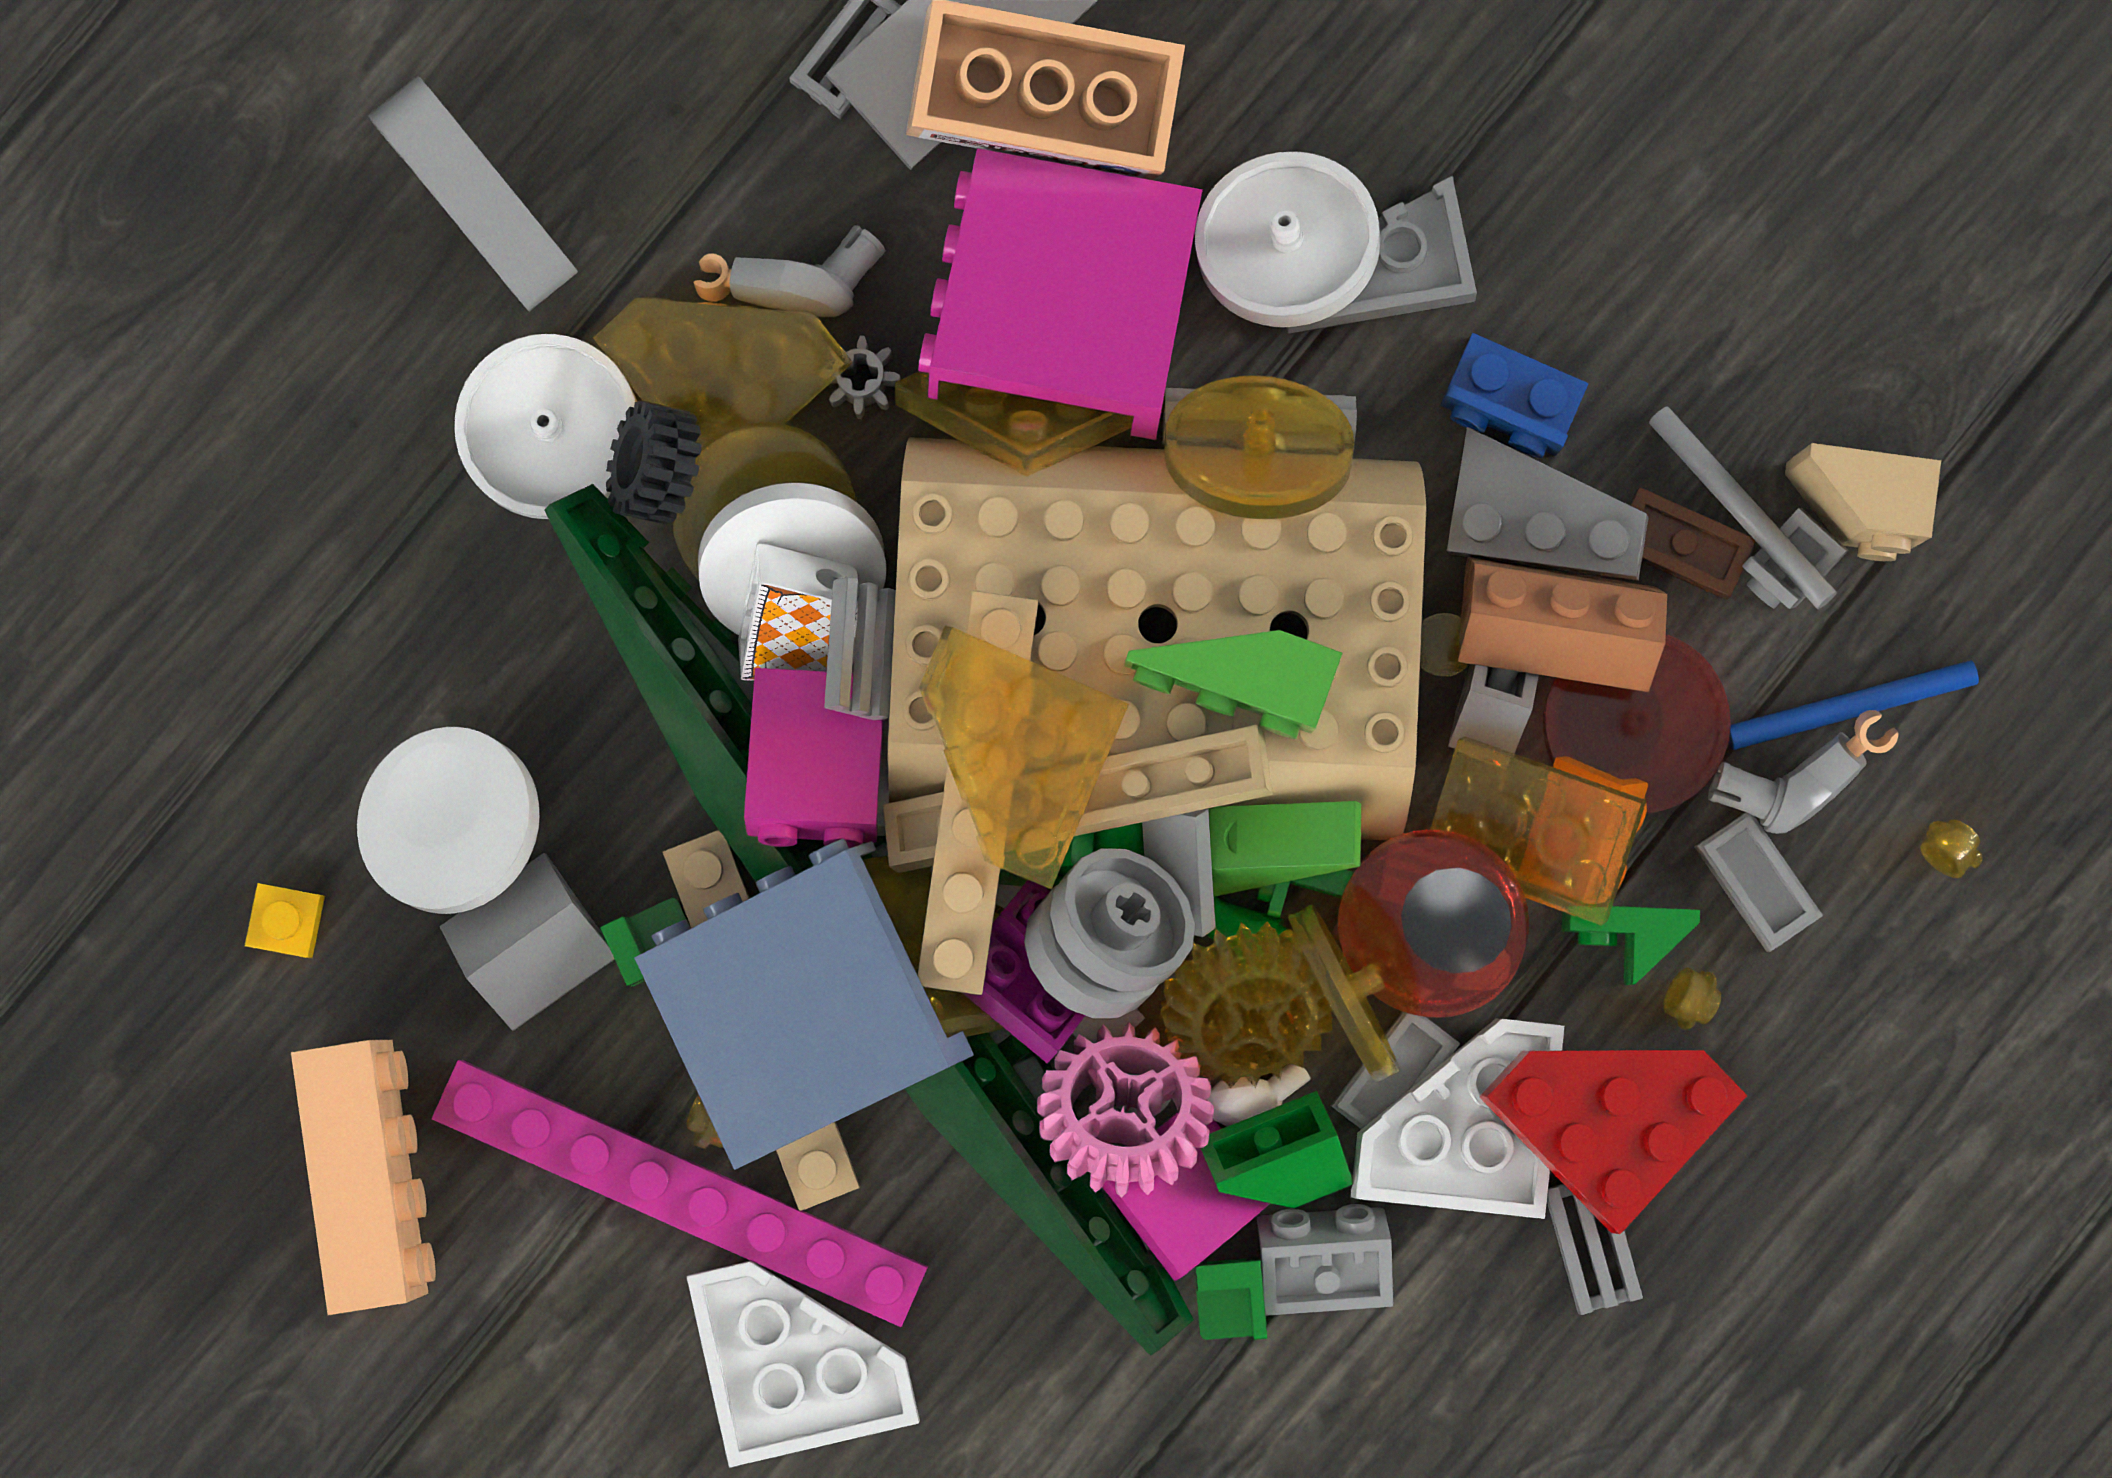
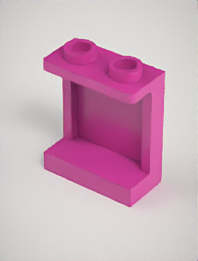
[744,668,885,848]

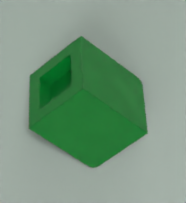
[600,898,691,986]
[1194,1257,1267,1340]

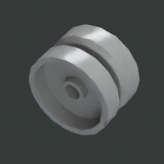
[1024,849,1195,1018]

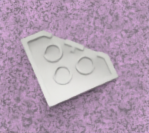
[1351,1019,1564,1219]
[687,1261,920,1468]

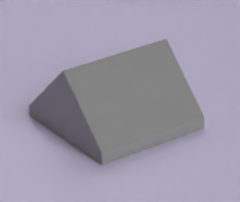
[440,853,615,1031]

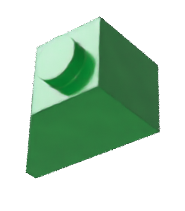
[1200,1091,1354,1208]

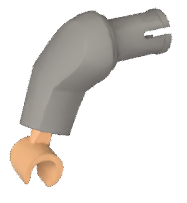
[694,225,886,317]
[1708,710,1898,834]

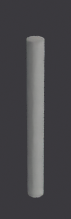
[1649,406,1837,609]

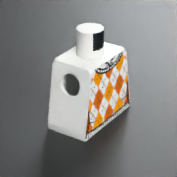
[738,543,859,681]

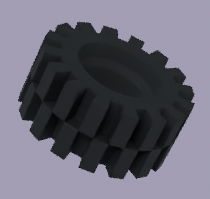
[606,401,702,525]

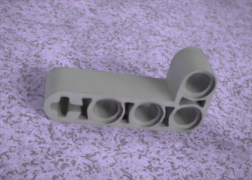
[367,76,578,312]

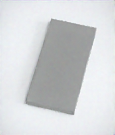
[826,0,1098,170]

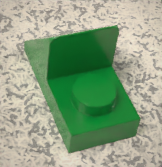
[1561,905,1700,985]

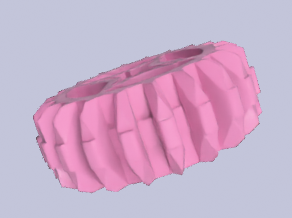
[1037,1022,1214,1198]

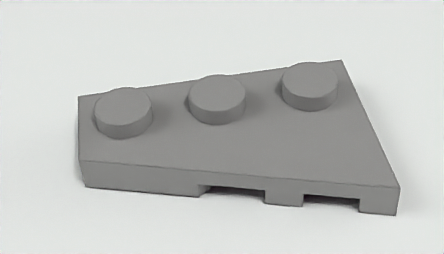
[1287,176,1477,333]
[1447,427,1649,581]

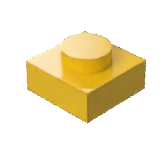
[245,883,325,958]

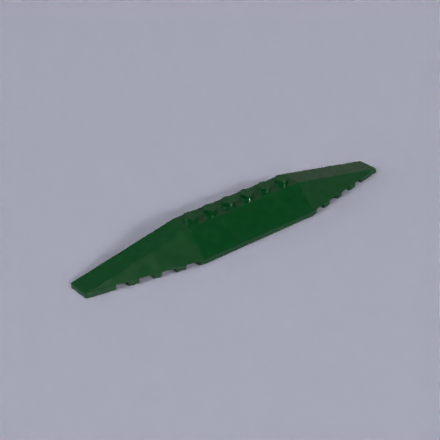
[544,484,1194,1356]

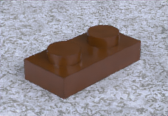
[1630,487,1755,600]

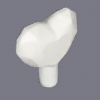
[1207,1059,1311,1127]

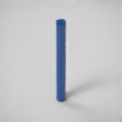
[1726,660,1979,750]

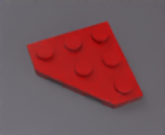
[1479,1050,1747,1234]

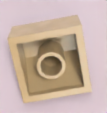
[1785,443,1941,561]

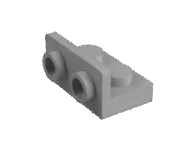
[1257,1204,1393,1315]

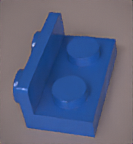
[1440,333,1589,458]

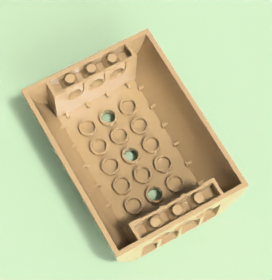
[888,437,1426,841]

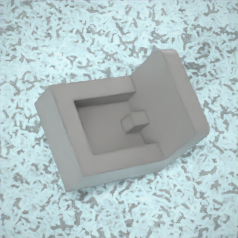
[1742,508,1849,609]

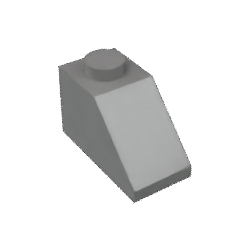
[1448,664,1539,765]

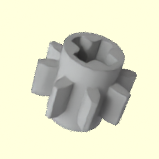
[821,336,901,419]

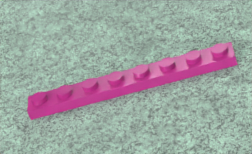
[432,1060,928,1327]

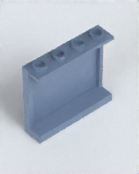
[634,839,974,1170]

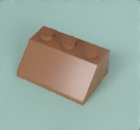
[1457,557,1667,692]

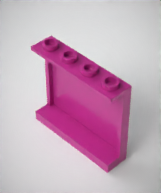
[918,148,1202,440]

